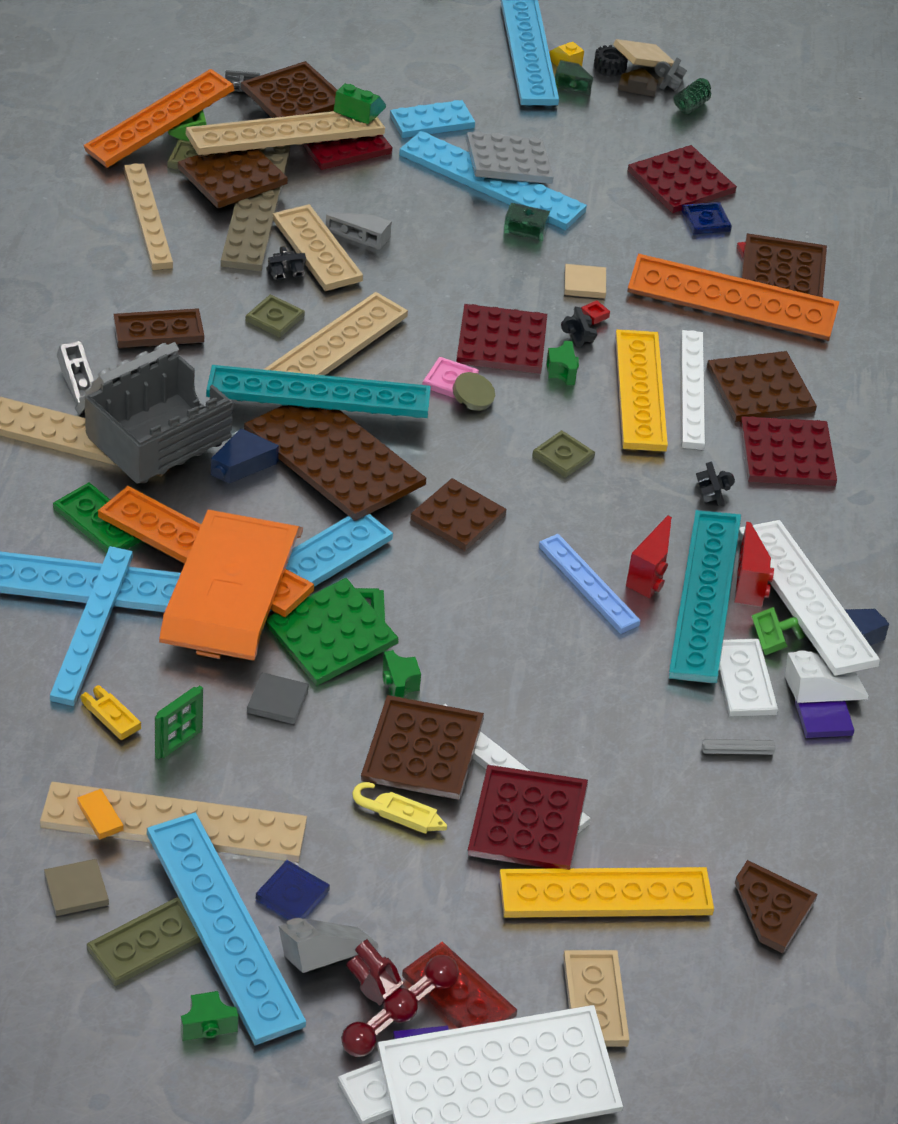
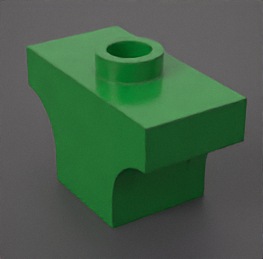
[546,341,579,385]
[383,650,421,698]
[181,991,238,1041]

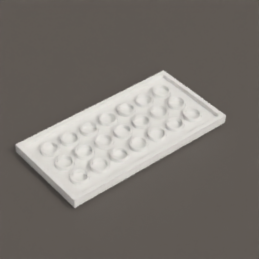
[377,1005,623,1124]

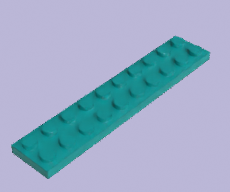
[206,365,431,418]
[669,510,741,683]

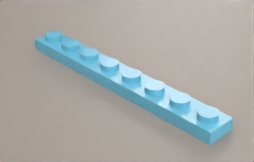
[50,546,133,706]

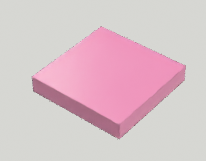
[422,357,479,399]

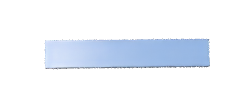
[539,534,640,634]

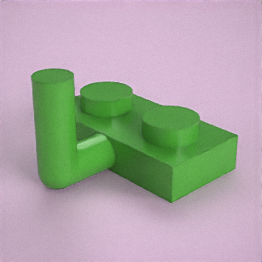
[752,607,805,655]

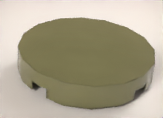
[452,372,496,411]

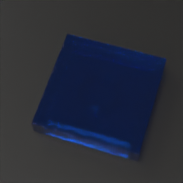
[681,202,732,235]
[255,860,330,919]

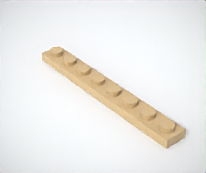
[124,163,173,270]

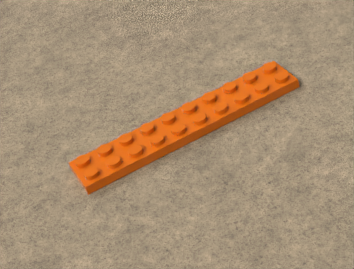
[627,253,839,341]
[98,486,314,617]

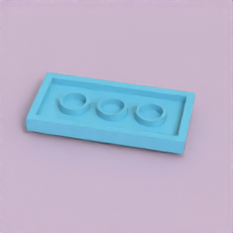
[390,100,475,138]

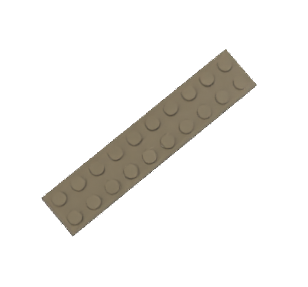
[221,145,291,271]

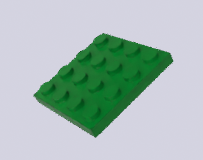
[265,578,399,686]

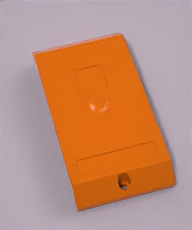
[159,509,303,661]

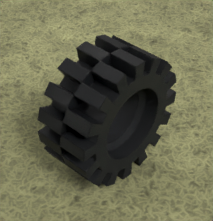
[594,45,628,76]

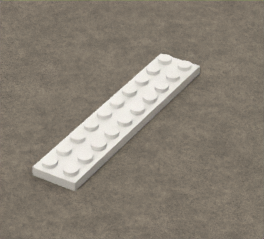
[739,520,880,676]

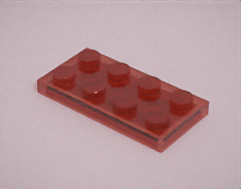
[402,941,517,1028]

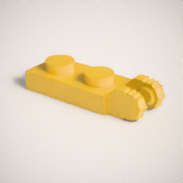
[80,685,141,740]

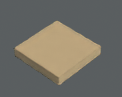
[564,264,606,299]

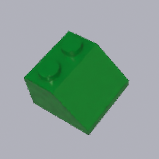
[334,83,386,124]

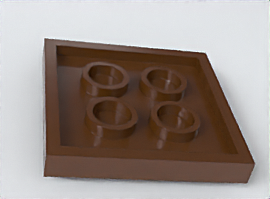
[410,478,507,551]

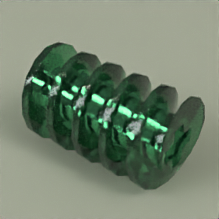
[673,78,712,114]

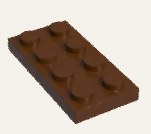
[113,308,205,348]

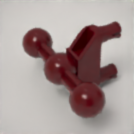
[341,939,459,1057]

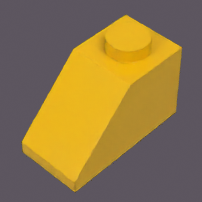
[549,42,584,75]

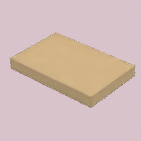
[613,39,674,67]

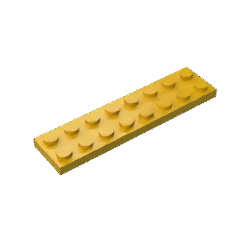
[615,329,668,452]
[499,867,714,918]

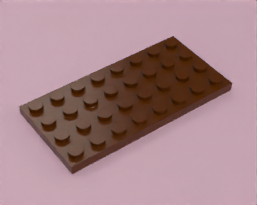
[244,405,426,521]

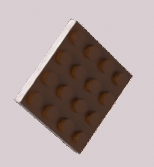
[241,61,337,118]
[178,149,288,208]
[741,233,827,298]
[707,351,817,422]
[361,695,484,800]

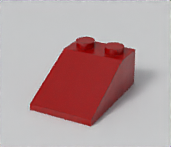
[626,515,672,599]
[734,522,774,607]

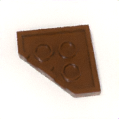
[735,860,818,953]

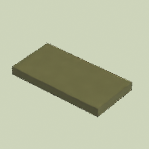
[87,897,201,986]

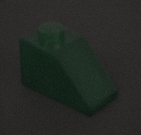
[555,60,593,95]

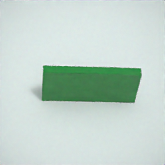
[53,482,142,553]

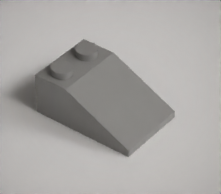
[278,918,378,973]

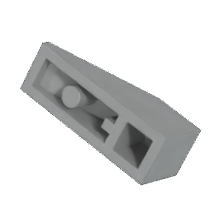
[326,212,392,250]
[57,341,94,404]

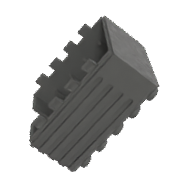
[85,354,233,484]

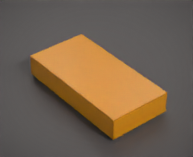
[77,789,124,840]

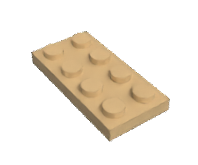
[563,950,629,1047]

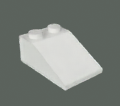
[785,650,869,703]

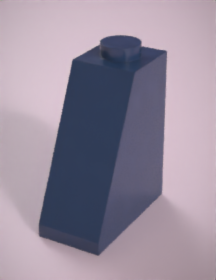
[211,428,279,484]
[844,609,889,646]

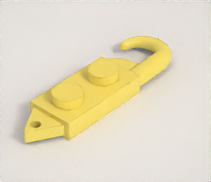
[352,782,447,834]

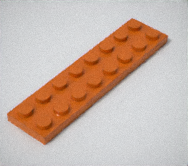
[84,69,235,168]

